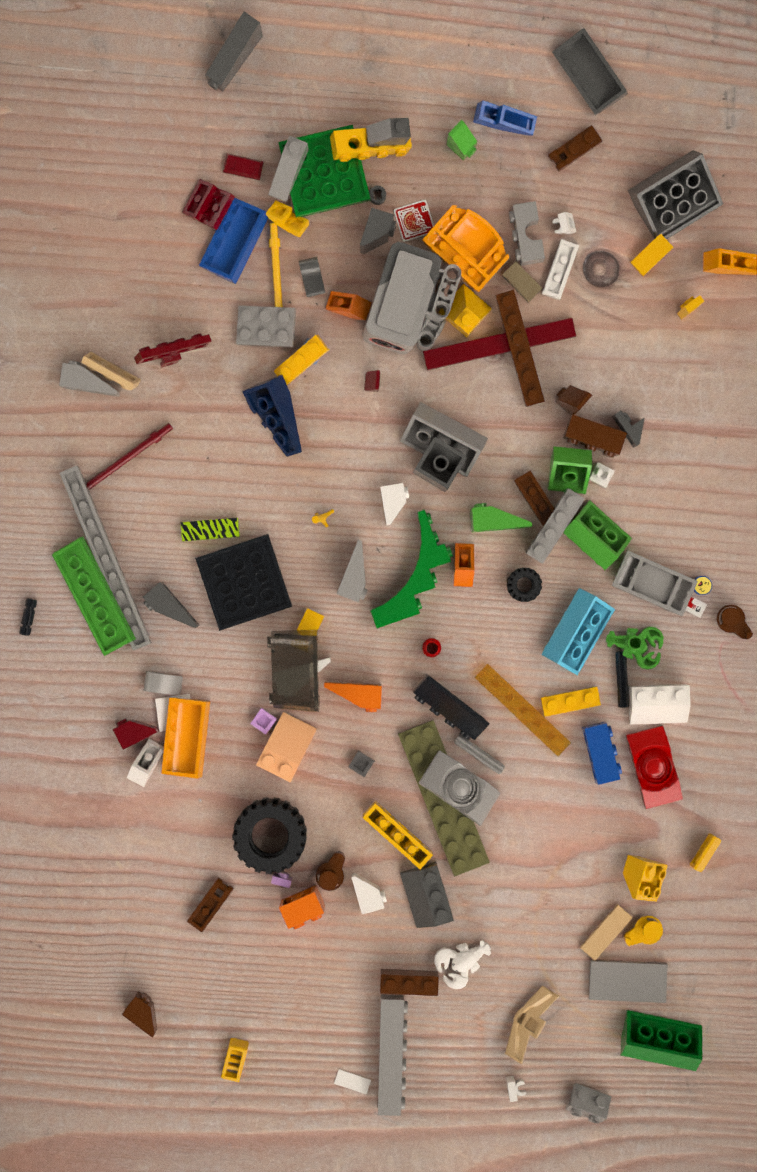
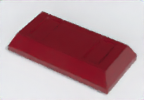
[223,153,264,181]

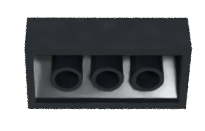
[413,674,490,740]

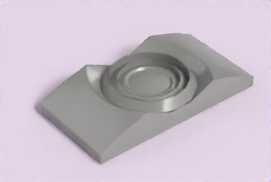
[612,550,698,616]
[418,751,500,826]

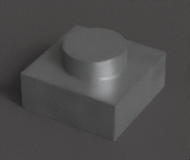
[348,750,375,777]

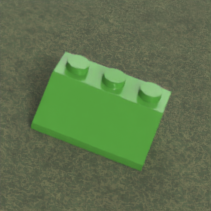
[563,500,632,570]

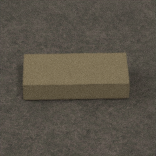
[502,261,543,303]

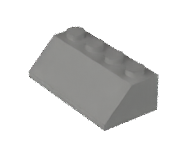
[400,402,488,477]

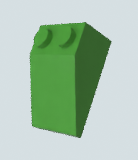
[470,503,532,533]

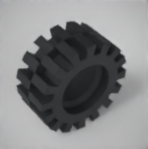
[507,568,542,602]

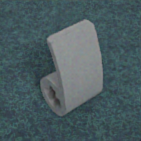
[143,671,183,695]

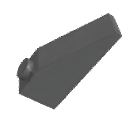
[143,582,200,628]

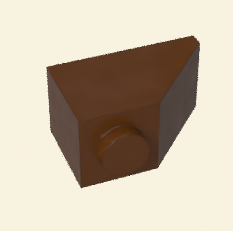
[122,991,157,1038]

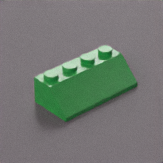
[620,1010,703,1071]

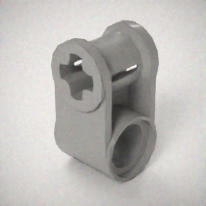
[416,318,446,351]

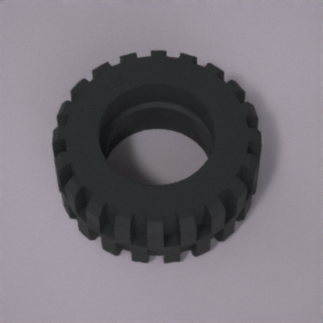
[232,797,307,874]

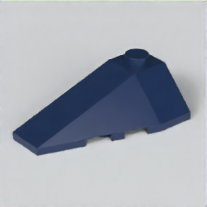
[242,375,302,457]

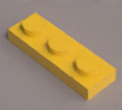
[274,334,330,386]
[540,686,601,717]

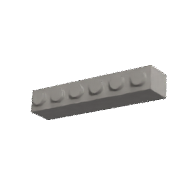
[378,994,408,1116]

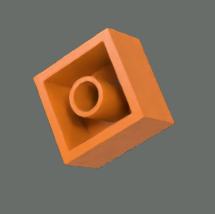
[279,885,325,929]

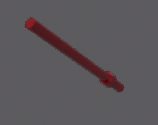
[86,423,173,490]

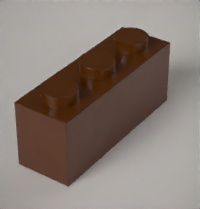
[563,414,627,458]
[380,969,439,996]

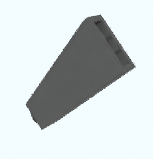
[205,11,263,92]

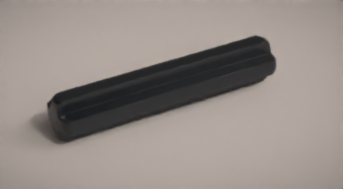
[616,651,629,708]

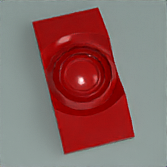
[626,725,683,809]

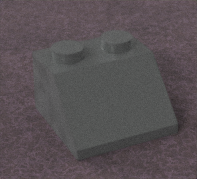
[360,208,396,254]
[413,437,467,492]

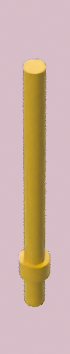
[269,223,283,307]

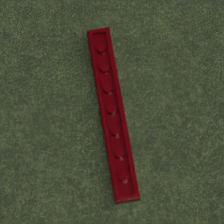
[423,318,576,371]

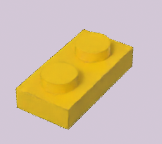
[677,295,704,320]

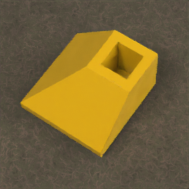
[623,855,668,902]

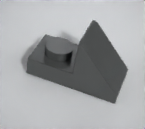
[612,410,645,448]

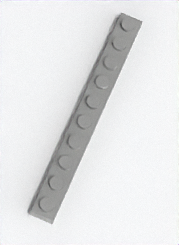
[59,465,152,651]

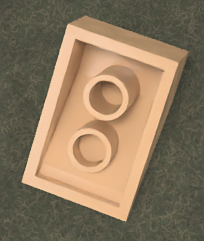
[256,712,317,783]

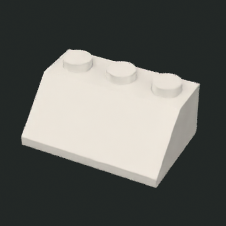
[628,684,690,724]

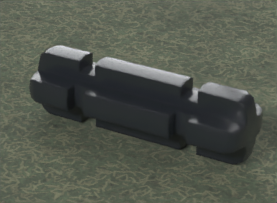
[19,598,37,636]

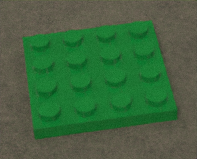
[278,124,371,218]

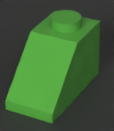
[447,120,477,160]

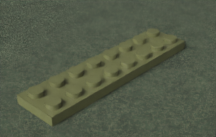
[398,720,490,877]

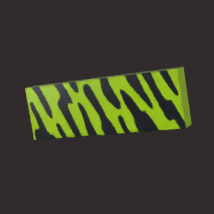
[180,518,240,542]

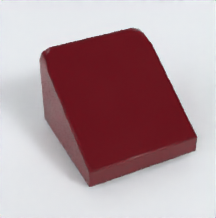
[364,370,381,392]

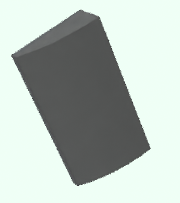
[552,28,628,116]

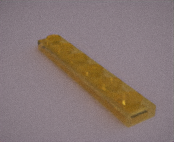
[474,664,571,756]

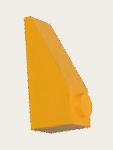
[703,248,757,275]

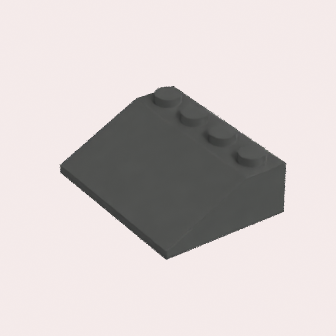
[628,150,723,239]

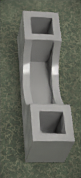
[525,488,585,564]

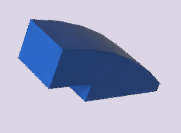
[473,100,538,136]

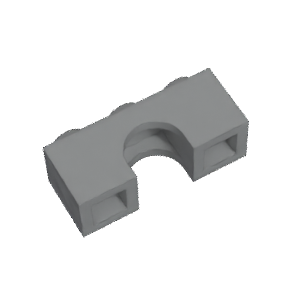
[509,201,545,266]

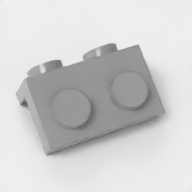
[566,1083,612,1124]

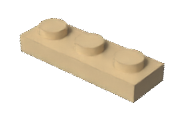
[81,352,141,391]

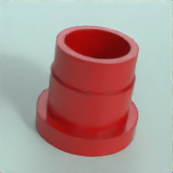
[422,638,441,657]

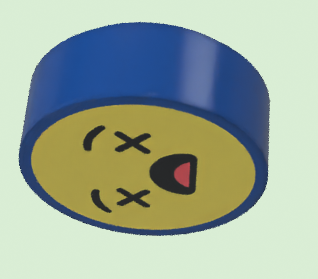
[694,576,712,595]

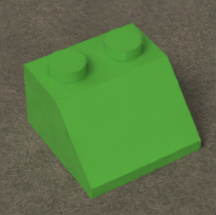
[548,446,592,494]

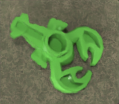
[606,626,664,670]

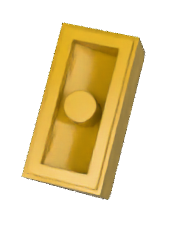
[690,833,721,872]

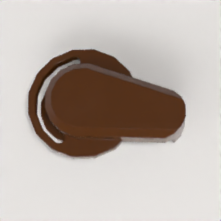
[716,604,753,639]
[315,851,345,891]

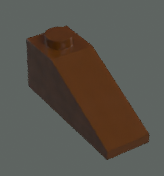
[555,385,593,415]

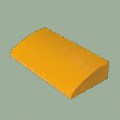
[161,697,210,779]

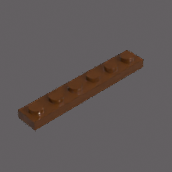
[495,290,545,407]

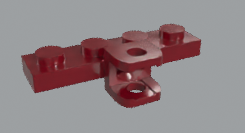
[134,333,212,368]

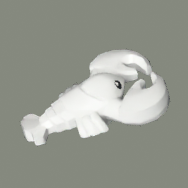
[434,940,491,989]

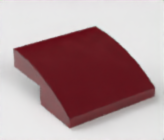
[182,179,235,230]

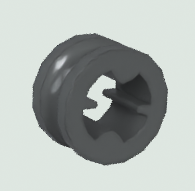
[369,186,386,205]

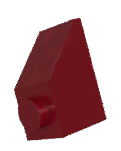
[112,718,159,750]

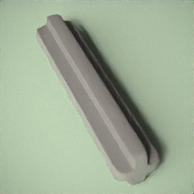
[454,735,505,774]

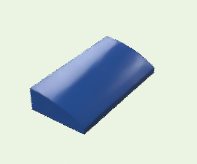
[199,198,268,284]

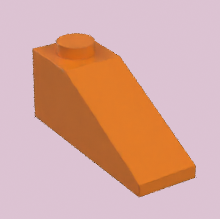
[324,682,382,712]

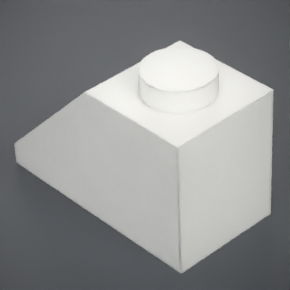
[380,483,409,526]
[127,739,164,787]
[351,873,387,915]

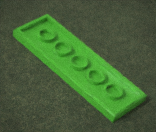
[52,537,136,656]

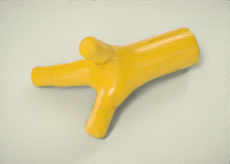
[312,509,334,528]

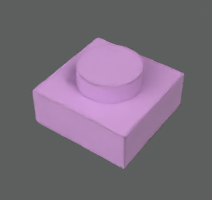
[250,708,277,735]
[271,872,293,888]

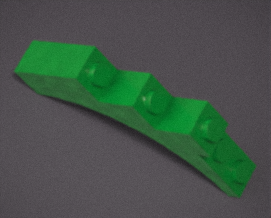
[370,510,453,629]

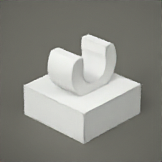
[552,212,576,234]
[589,462,615,488]
[506,1076,526,1102]

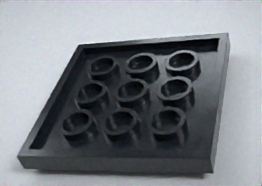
[195,534,293,631]

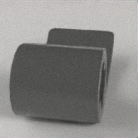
[299,257,325,297]

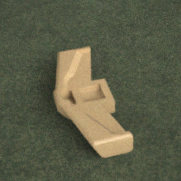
[505,986,560,1064]

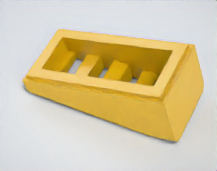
[221,1038,249,1082]

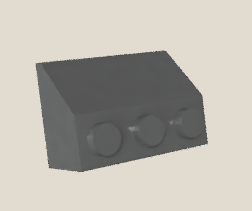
[400,862,454,928]

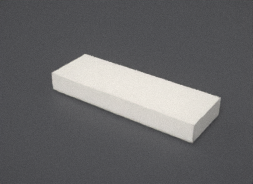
[542,239,579,301]

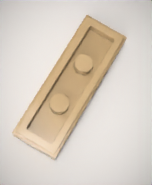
[580,904,633,960]

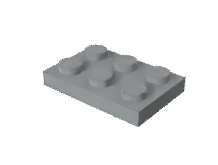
[236,306,296,347]

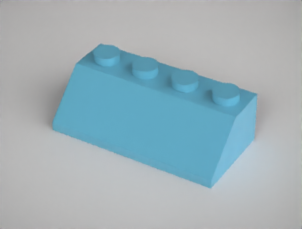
[541,588,615,676]

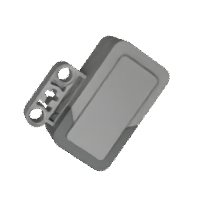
[362,242,461,354]

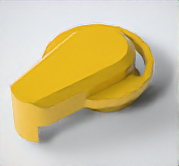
[623,915,663,946]

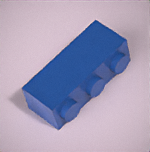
[582,722,622,785]

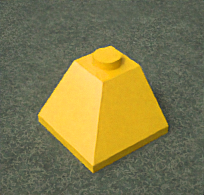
[438,284,492,338]

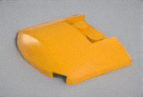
[422,205,509,292]

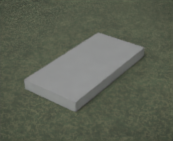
[589,960,668,1003]

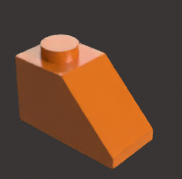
[325,291,372,321]
[453,543,474,587]

